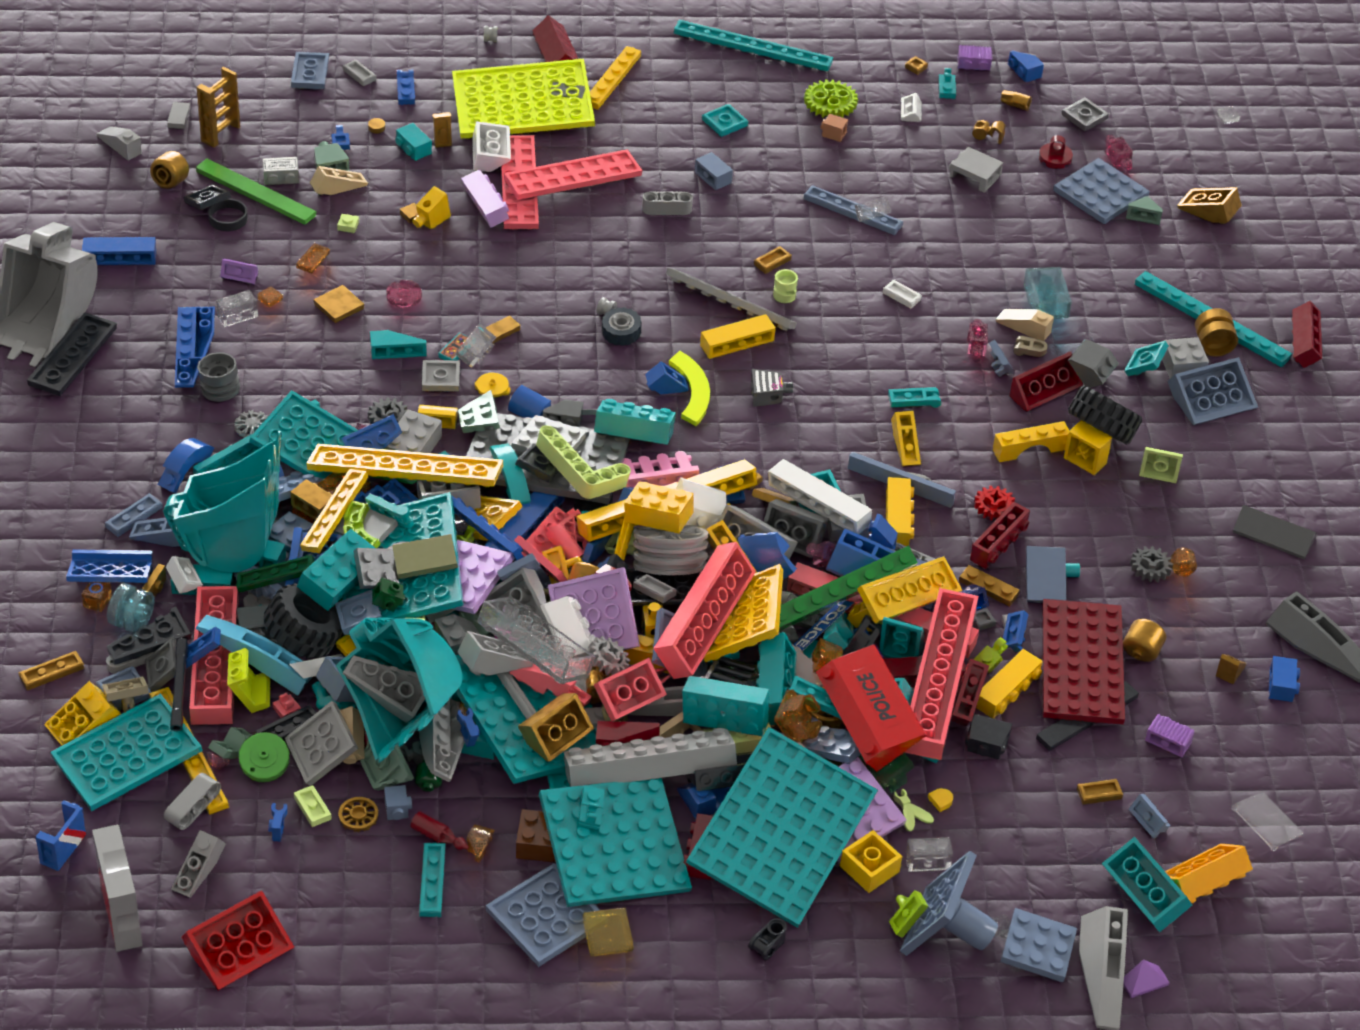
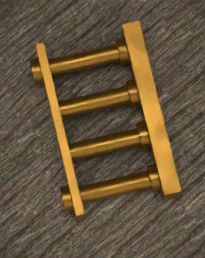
[196,67,240,147]

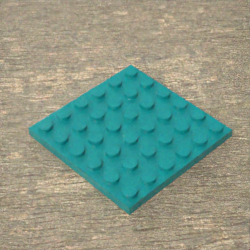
[539,778,692,907]

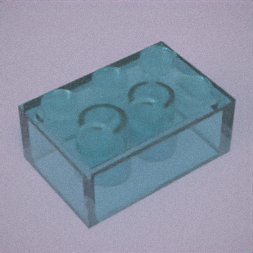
[1023,267,1072,319]

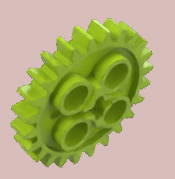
[804,79,858,118]

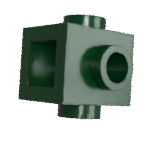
[372,577,405,612]

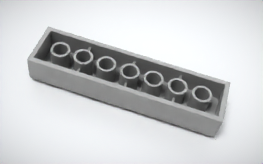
[564,728,737,787]

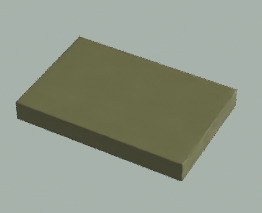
[392,534,458,579]

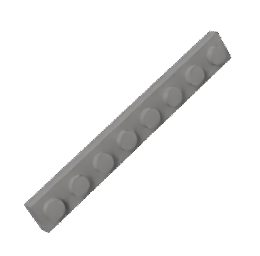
[666,268,797,331]

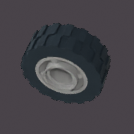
[602,307,642,346]

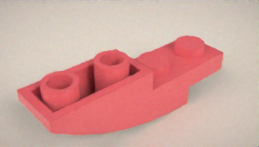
[509,663,592,707]

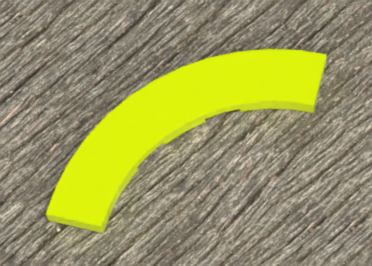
[669,351,710,426]

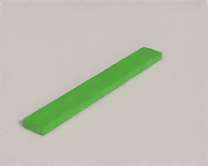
[196,158,316,225]

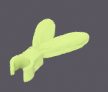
[893,789,934,831]

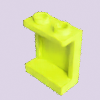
[227,648,270,713]

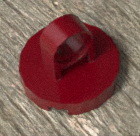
[1039,135,1073,169]

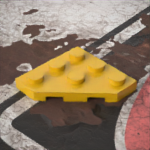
[473,496,522,541]

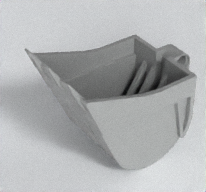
[0,222,97,367]

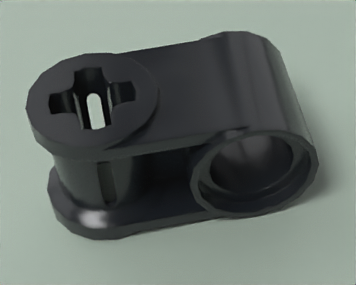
[748,918,787,961]

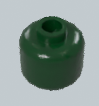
[415,760,442,792]

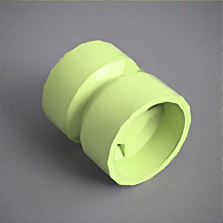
[773,269,798,303]

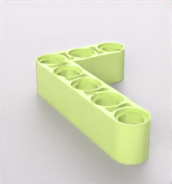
[536,425,631,499]

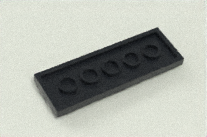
[27,312,117,396]

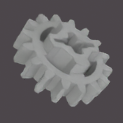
[587,636,630,676]

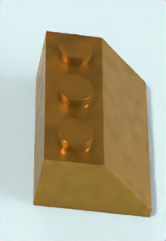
[518,693,594,762]

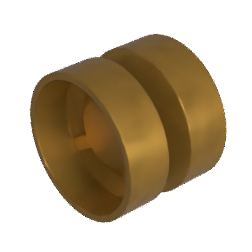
[1195,308,1238,357]

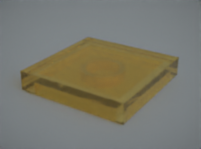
[582,908,634,956]

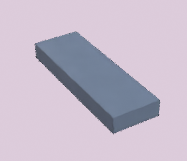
[105,493,163,537]

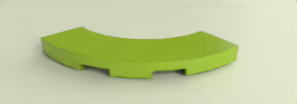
[343,500,381,548]

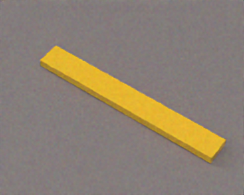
[149,687,229,815]

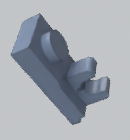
[989,340,1015,377]
[1129,794,1170,838]

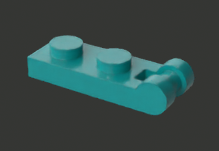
[888,387,942,408]
[365,494,414,529]

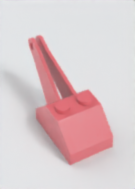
[594,658,671,721]

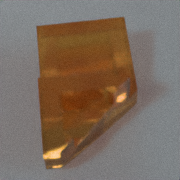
[466,824,494,862]

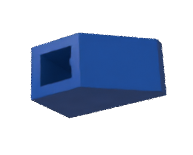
[1008,51,1044,82]
[868,514,898,550]

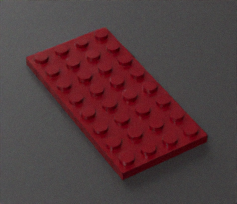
[1042,599,1125,725]

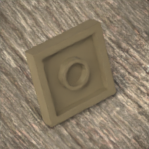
[102,677,149,713]

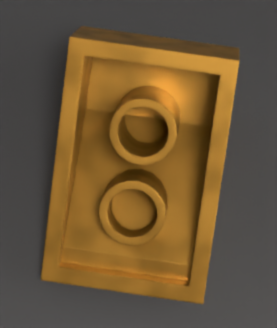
[1177,188,1242,224]

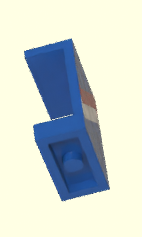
[36,800,86,871]

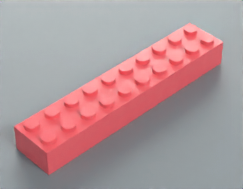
[905,588,978,760]

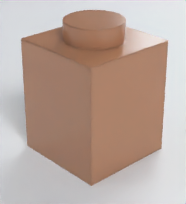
[821,114,848,142]

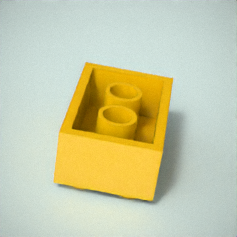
[624,482,694,534]

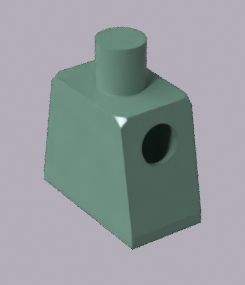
[314,141,349,171]

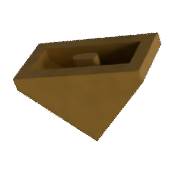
[1216,654,1247,685]

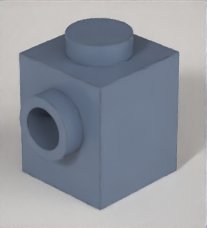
[384,785,412,820]

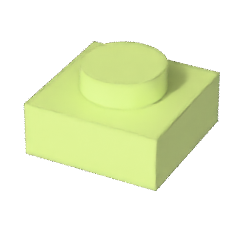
[337,214,359,233]

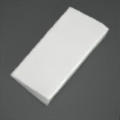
[901,93,921,122]
[166,556,203,593]

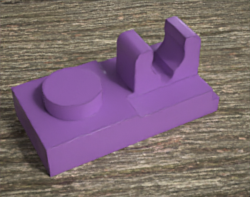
[220,259,258,284]

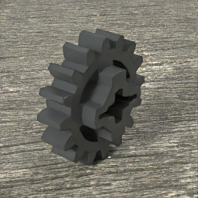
[368,397,407,424]
[1130,546,1173,582]

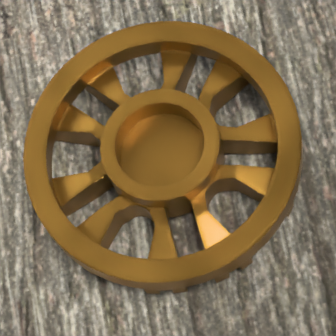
[339,797,379,832]

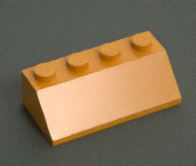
[1165,844,1253,903]

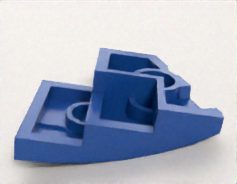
[353,478,418,505]
[738,532,797,580]

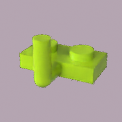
[889,890,928,938]

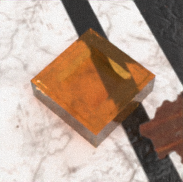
[257,286,283,307]

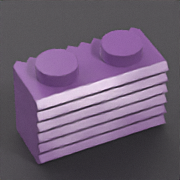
[957,45,992,71]
[1145,714,1195,757]

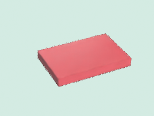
[514,535,567,583]

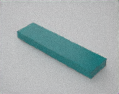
[419,843,446,917]

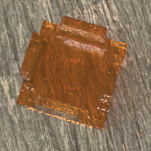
[774,689,823,744]

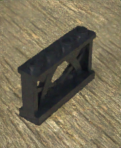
[686,752,753,791]

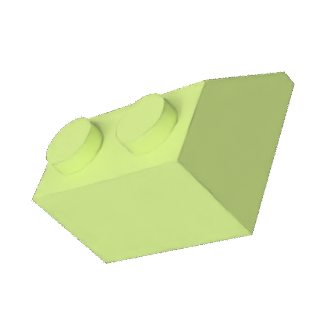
[1139,447,1183,483]

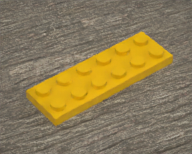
[857,556,962,624]

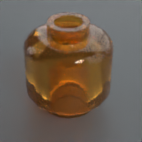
[1171,547,1197,577]

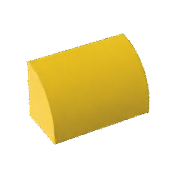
[418,405,458,429]

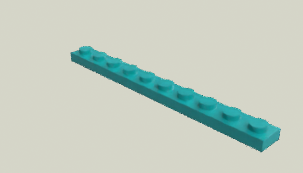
[674,19,833,71]
[1135,271,1292,367]

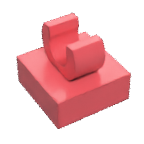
[273,693,301,718]

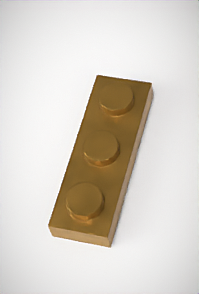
[959,565,1020,607]

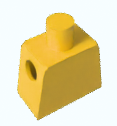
[412,186,451,229]

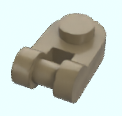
[1014,336,1048,357]

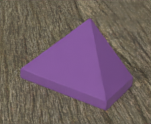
[1123,960,1170,998]

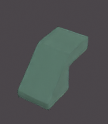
[208,727,252,759]

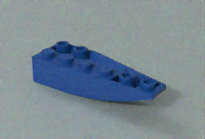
[175,306,215,388]
[826,529,918,577]

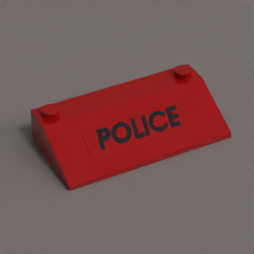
[816,644,927,771]

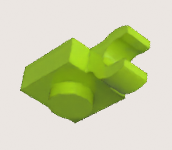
[974,637,1008,674]

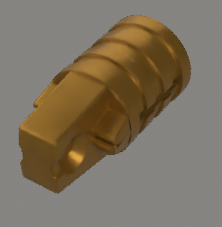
[1001,90,1032,111]
[585,661,604,698]

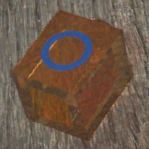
[82,582,112,612]

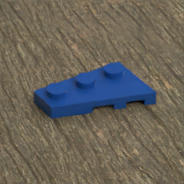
[342,414,402,449]

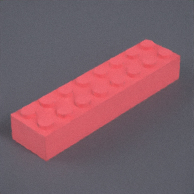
[653,542,756,679]
[189,586,239,725]

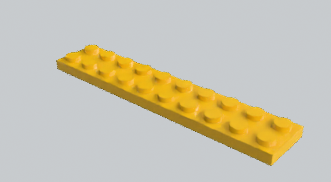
[307,444,503,487]

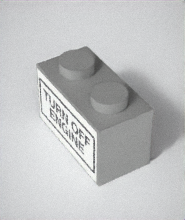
[263,157,299,185]

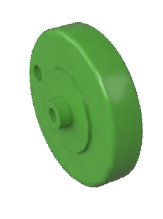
[239,732,290,782]

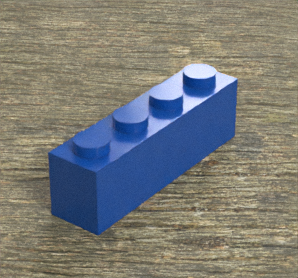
[82,237,157,265]

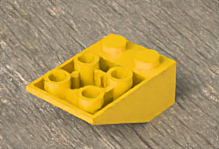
[44,681,121,746]

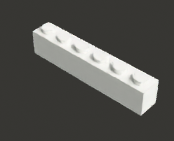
[768,459,872,534]

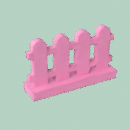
[623,451,699,488]

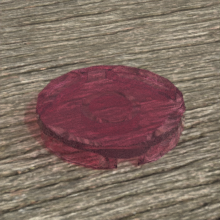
[386,280,422,308]

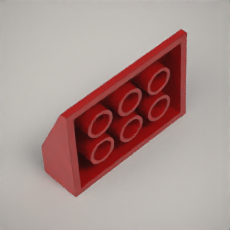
[181,890,294,990]

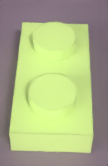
[294,785,331,827]

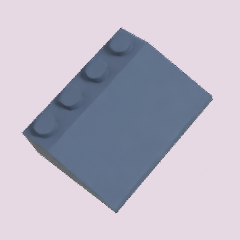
[1167,357,1258,425]

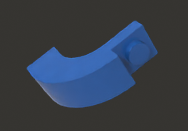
[157,438,214,493]

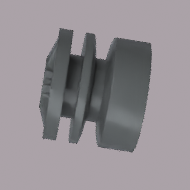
[197,352,241,402]

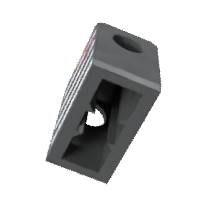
[751,369,793,406]

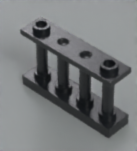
[701,655,760,687]

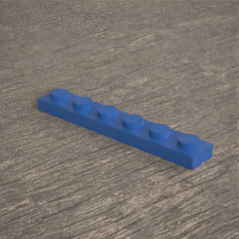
[452,496,524,561]

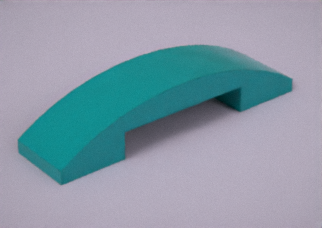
[490,443,531,504]

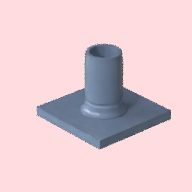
[900,851,998,956]

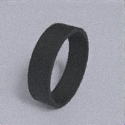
[208,199,248,232]

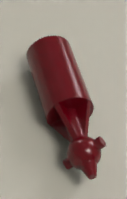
[410,811,469,850]

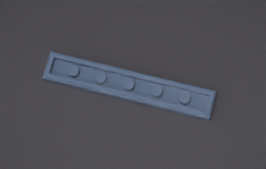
[803,185,903,235]
[848,452,956,508]

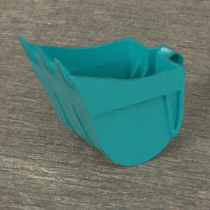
[163,430,281,572]
[335,618,462,763]

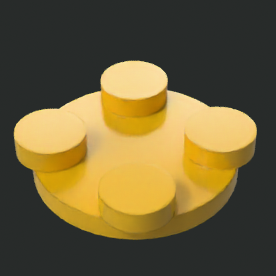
[475,373,511,397]

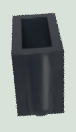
[965,714,1013,760]

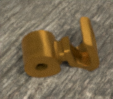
[972,120,1005,144]

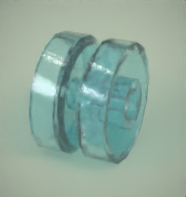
[107,583,155,633]

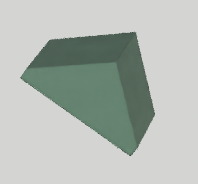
[1126,196,1163,225]

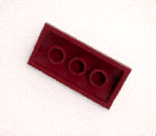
[532,15,578,62]
[1009,351,1084,411]

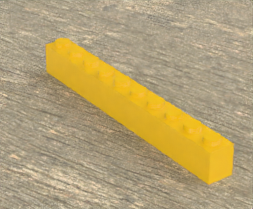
[576,459,757,542]

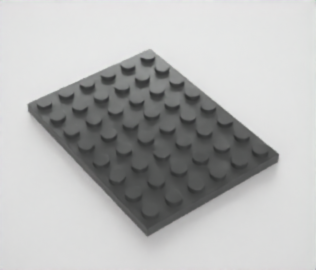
[466,413,631,504]

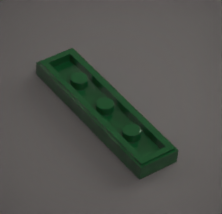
[237,555,315,593]

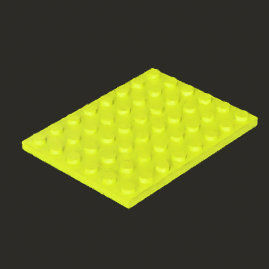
[452,59,595,139]

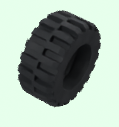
[1068,385,1142,445]
[263,584,343,659]

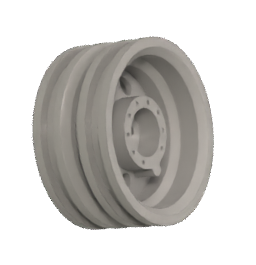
[633,525,708,575]

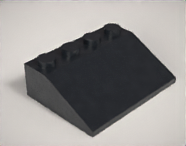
[626,569,701,606]

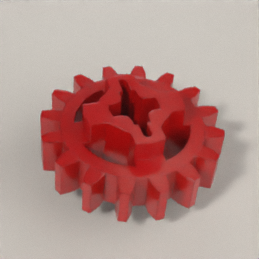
[974,486,1015,521]

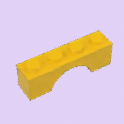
[993,421,1069,462]

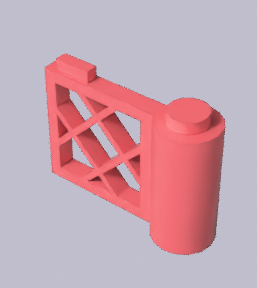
[545,508,592,560]

